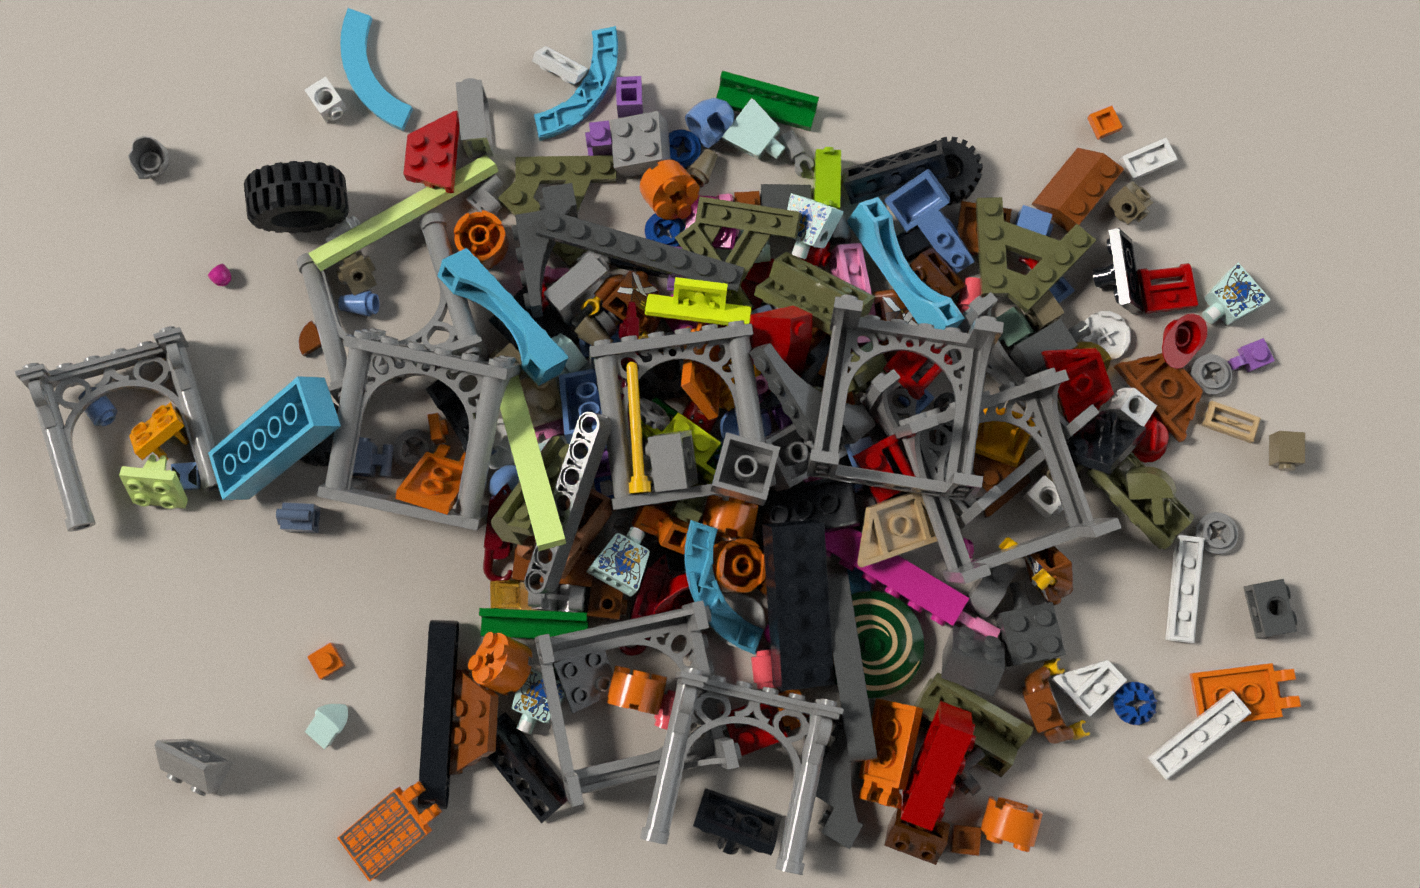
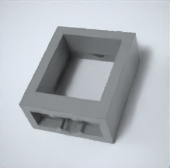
[456,78,494,159]
[543,252,612,327]

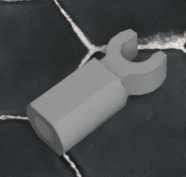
[778,130,814,176]

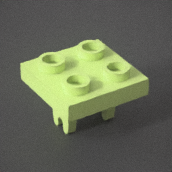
[119,454,188,509]

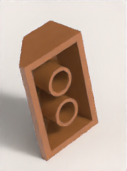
[1032,148,1124,232]

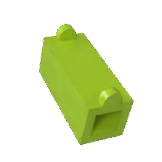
[813,147,841,210]

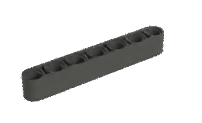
[524,412,612,594]
[828,572,878,763]

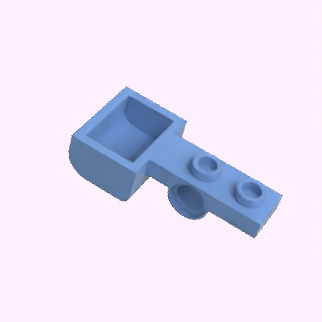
[885,169,975,274]

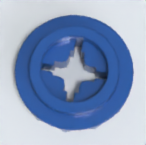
[669,129,701,169]
[645,213,685,247]
[1113,682,1158,725]

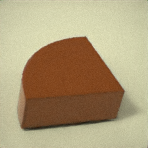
[299,320,322,357]

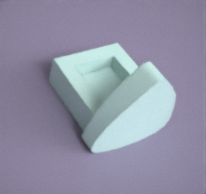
[305,704,348,750]

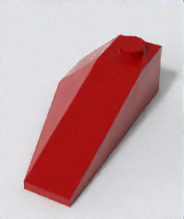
[750,305,812,396]

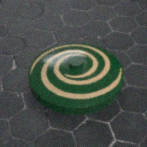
[832,591,924,698]

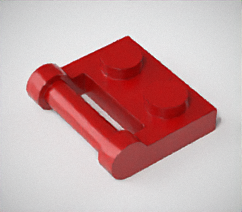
[1137,263,1198,314]
[883,342,953,400]
[852,434,915,503]
[721,704,788,756]

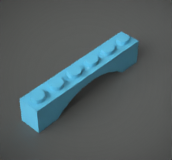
[847,197,965,330]
[437,248,569,386]

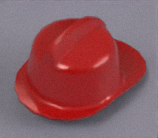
[1162,313,1207,369]
[1132,413,1169,463]
[654,573,694,614]

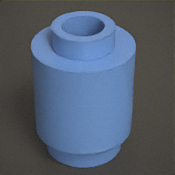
[78,387,117,426]

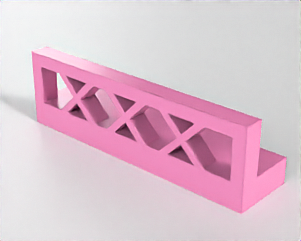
[829,243,882,351]

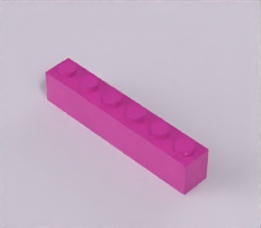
[825,527,969,627]

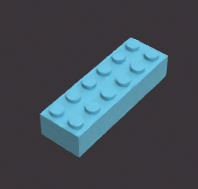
[208,376,341,500]

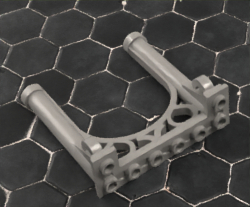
[297,213,489,404]
[15,326,219,532]
[640,667,844,875]

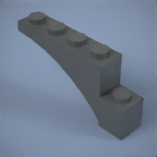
[512,183,578,318]
[749,343,876,445]
[816,700,869,849]

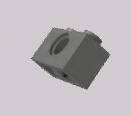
[1243,579,1297,638]

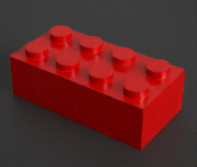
[901,701,976,831]

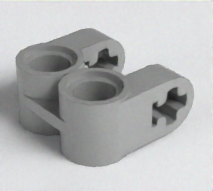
[528,582,587,613]

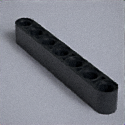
[418,620,459,809]

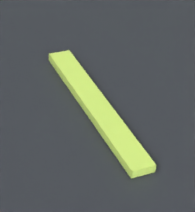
[308,155,499,271]
[500,375,566,551]

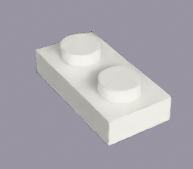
[532,46,588,84]
[1119,138,1177,182]

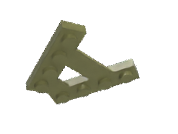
[498,155,617,268]
[675,196,801,309]
[975,197,1096,313]

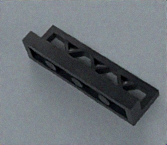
[843,140,949,205]
[488,712,568,824]

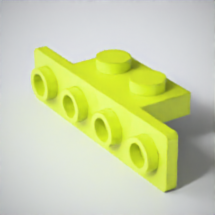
[645,277,751,325]
[641,412,721,484]

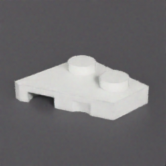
[1051,660,1127,717]

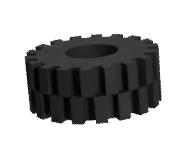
[933,137,983,205]

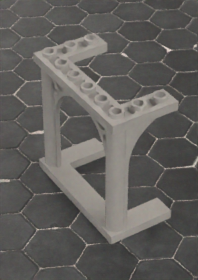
[860,292,1099,529]
[807,295,1004,502]
[589,320,776,511]
[317,328,521,530]
[893,367,1121,584]
[535,600,741,807]

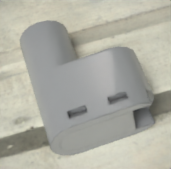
[466,174,503,215]

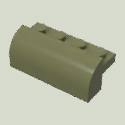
[754,252,875,336]
[491,436,588,545]
[1086,452,1194,550]
[914,673,1033,777]

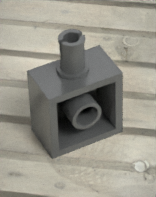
[1008,319,1091,377]
[994,580,1066,667]

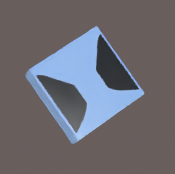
[171,462,200,490]

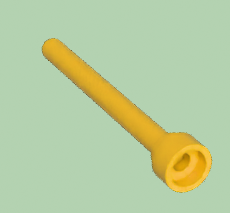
[626,362,651,494]

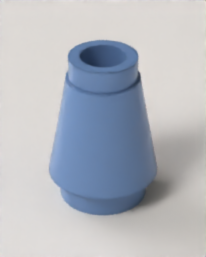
[339,291,380,317]

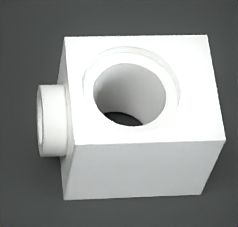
[305,76,347,123]
[1107,388,1157,426]
[1021,475,1063,518]

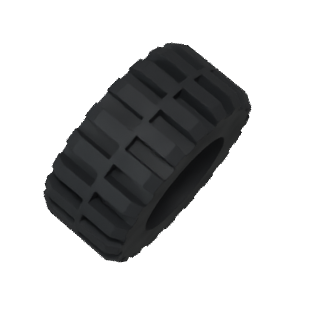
[244,161,349,233]

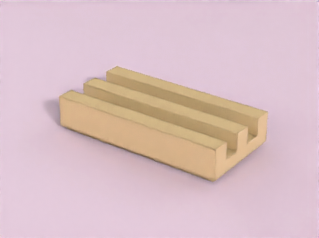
[1201,401,1261,443]

